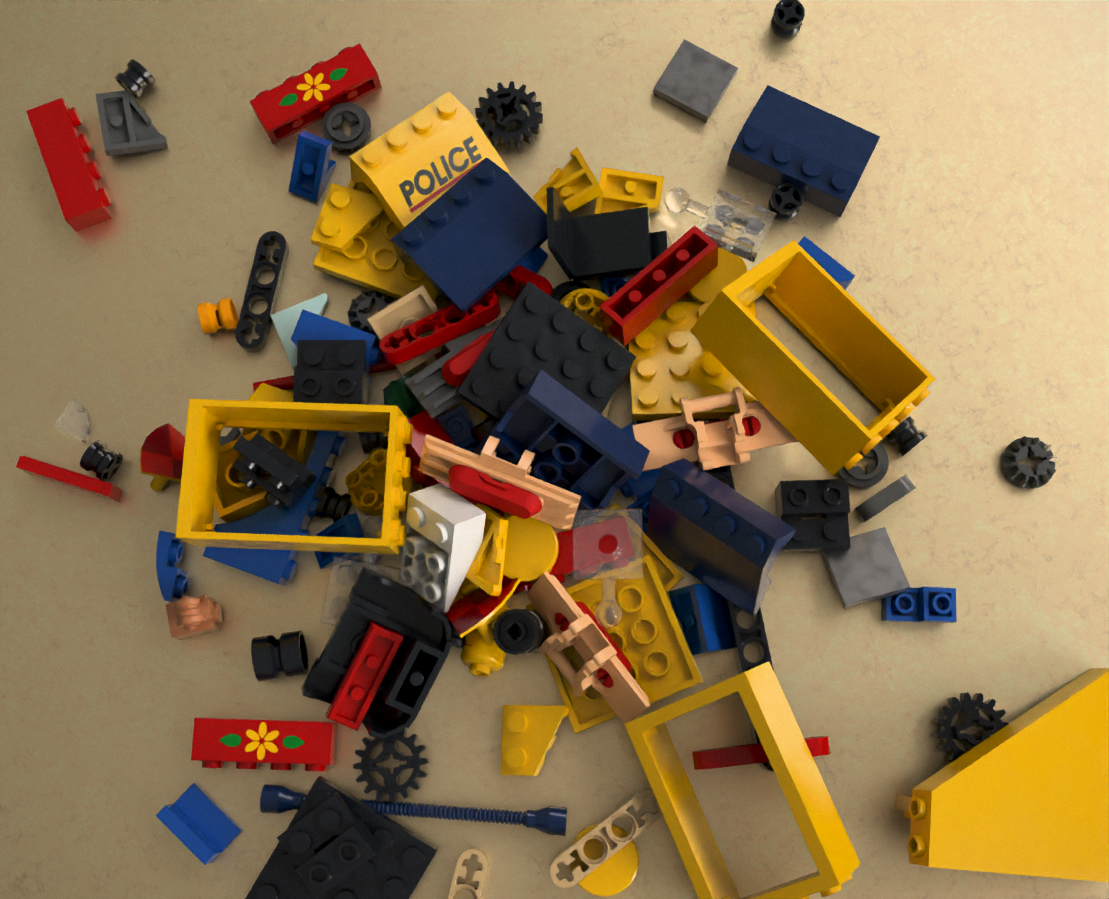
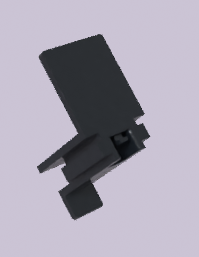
[547,187,672,281]

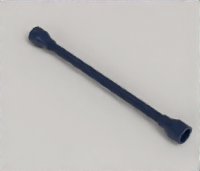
[260,784,567,836]

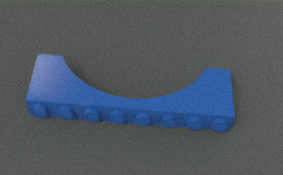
[203,309,382,586]

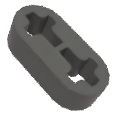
[855,474,916,522]

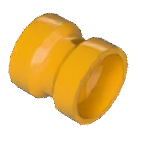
[197,297,238,335]

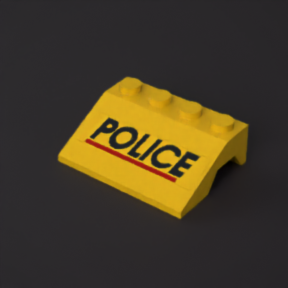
[349,91,510,230]

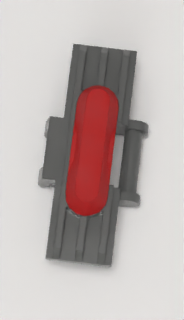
[404,317,503,420]

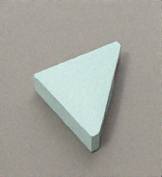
[271,293,329,370]

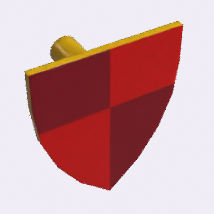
[139,423,185,492]
[445,578,520,645]

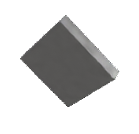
[653,39,738,122]
[821,527,910,609]

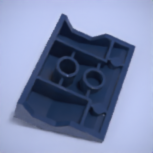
[727,85,880,217]
[391,157,548,314]
[475,370,650,527]
[647,458,796,616]

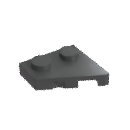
[96,90,168,156]

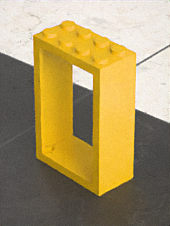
[690,240,936,476]
[176,399,413,555]
[624,661,861,899]

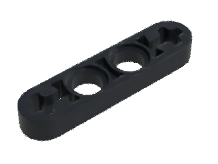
[236,231,289,353]

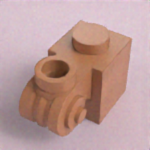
[166,595,222,640]

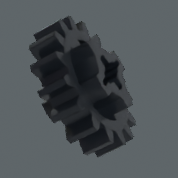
[475,81,543,150]
[933,692,1009,762]
[353,728,430,802]

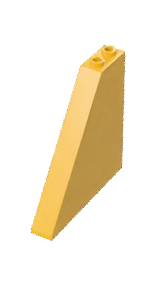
[907,668,1109,882]

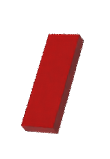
[16,456,123,502]
[325,621,404,731]

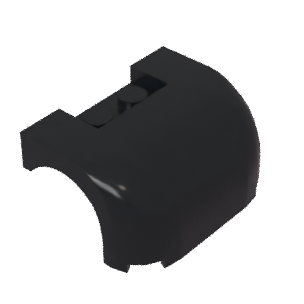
[301,566,452,740]

